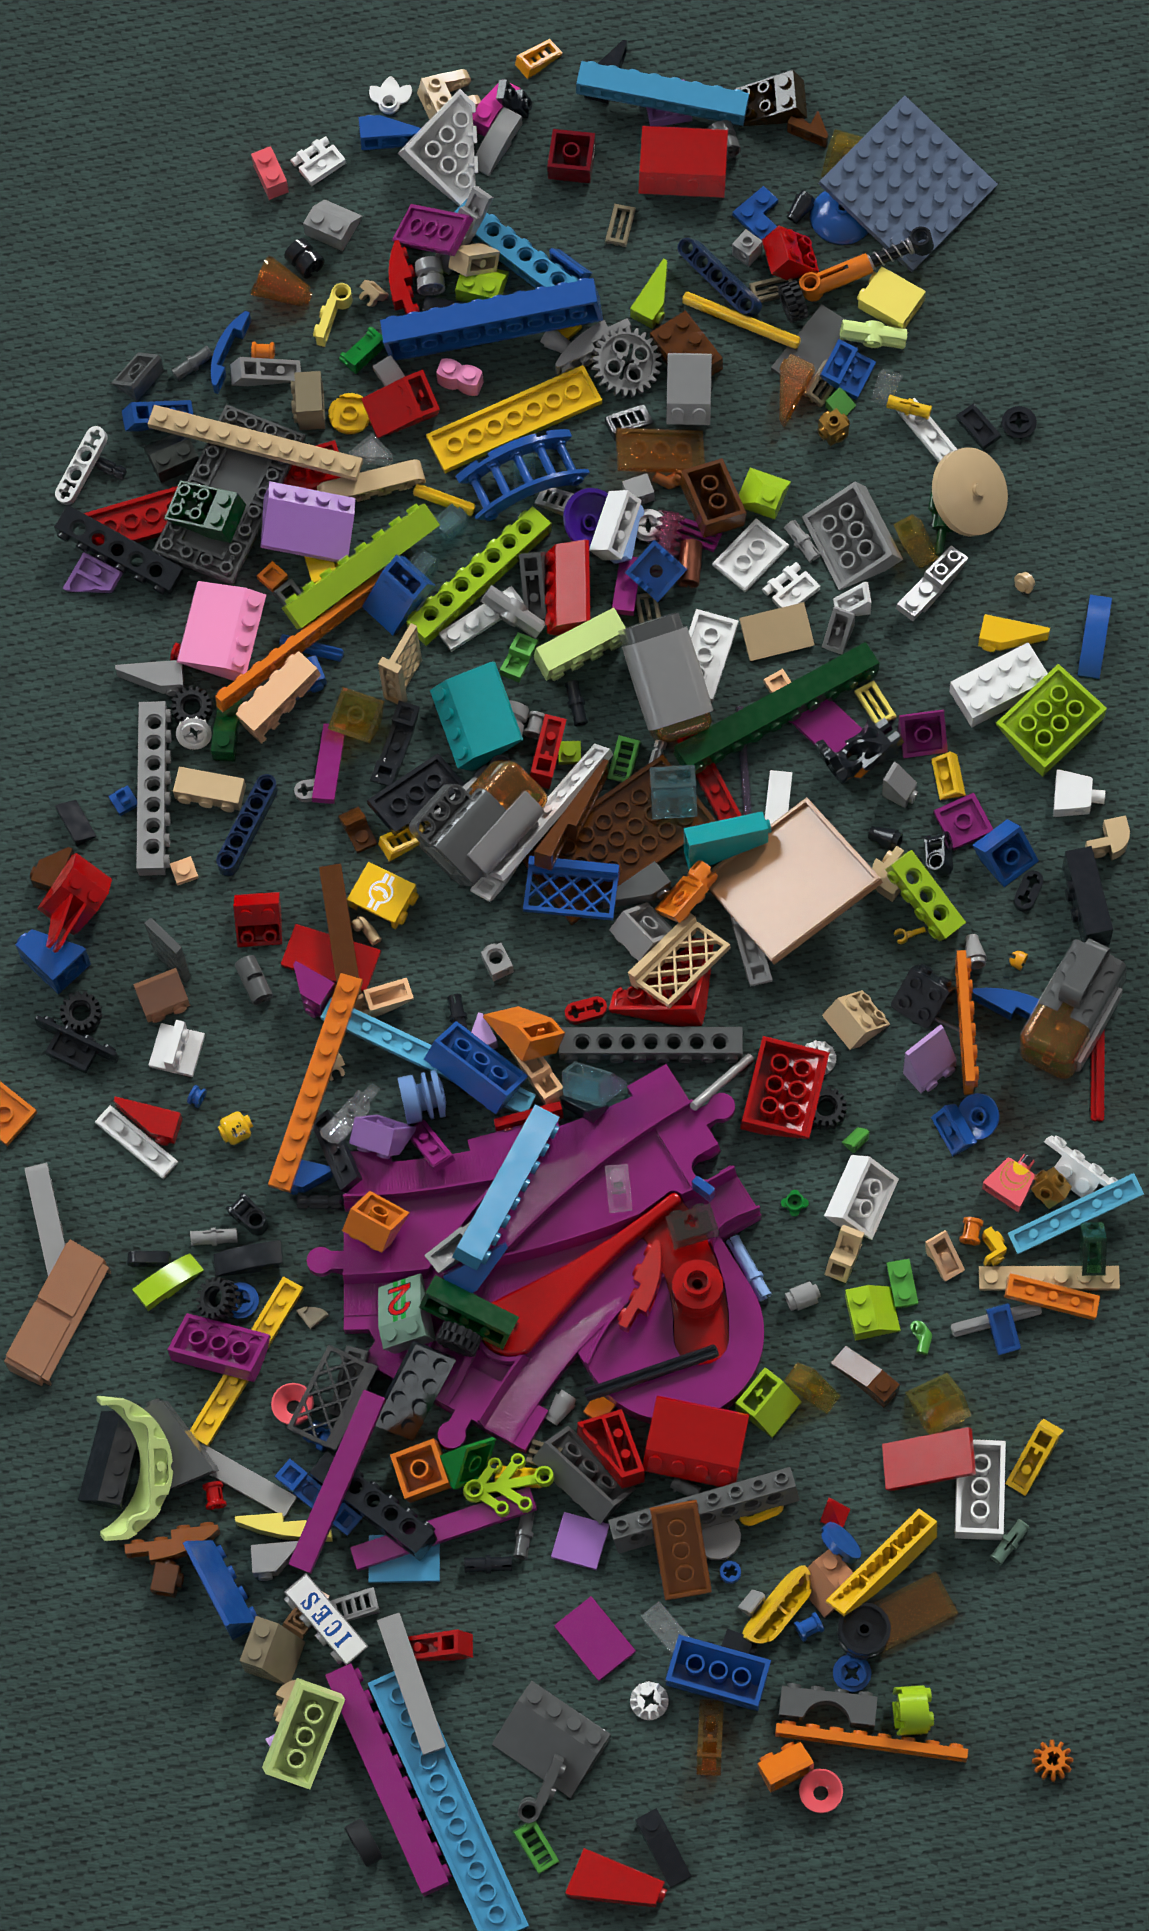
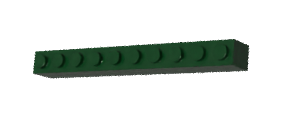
[674,642,880,776]

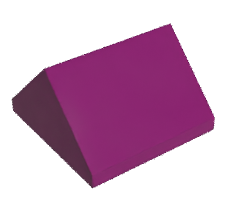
[898,709,948,758]

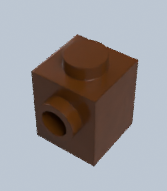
[150,1560,184,1598]

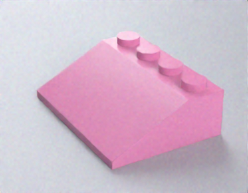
[177,581,266,681]

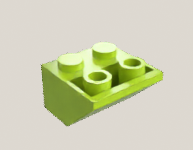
[736,1368,802,1438]

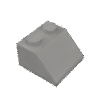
[303,200,363,251]
[609,902,673,961]

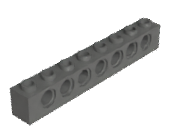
[559,1027,743,1063]
[608,1467,800,1554]

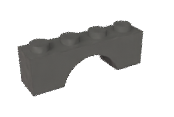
[779,1683,878,1729]

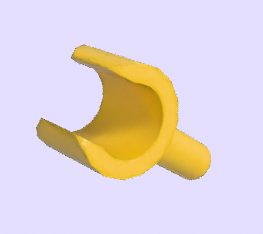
[894,927,926,944]

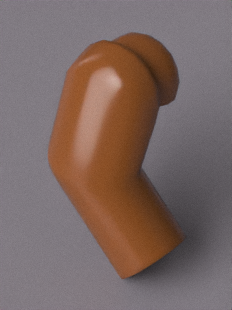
[652,470,681,489]

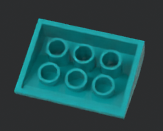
[430,661,523,771]

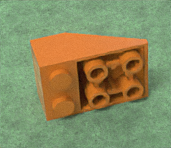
[483,1006,565,1062]

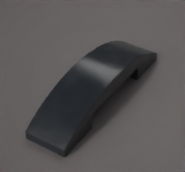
[370,701,420,786]

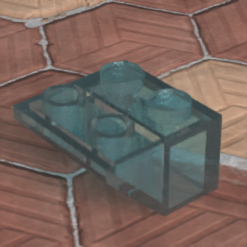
[650,765,697,819]
[562,1061,627,1107]

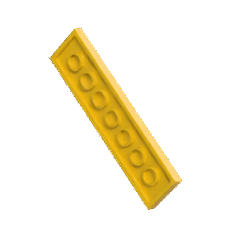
[426,365,602,473]

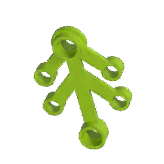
[463,1453,554,1517]

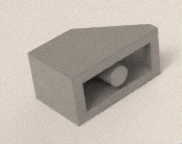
[882,762,918,808]
[251,1541,298,1581]

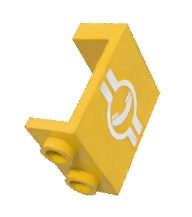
[347,862,419,929]

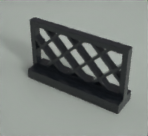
[287,1345,380,1453]

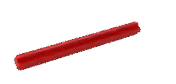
[1091,1029,1105,1121]

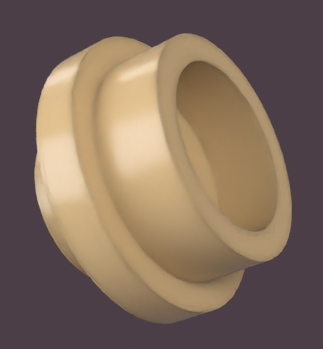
[1014,572,1035,594]

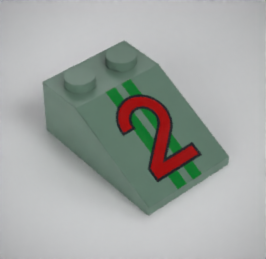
[378,1274,436,1354]

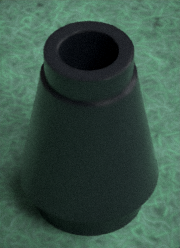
[786,190,815,224]
[868,826,903,851]

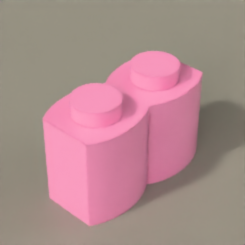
[436,358,483,396]

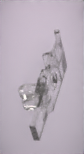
[320,1083,381,1144]

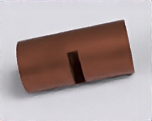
[677,539,703,588]

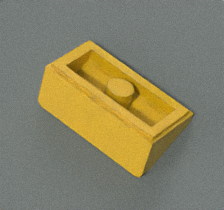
[931,751,966,800]

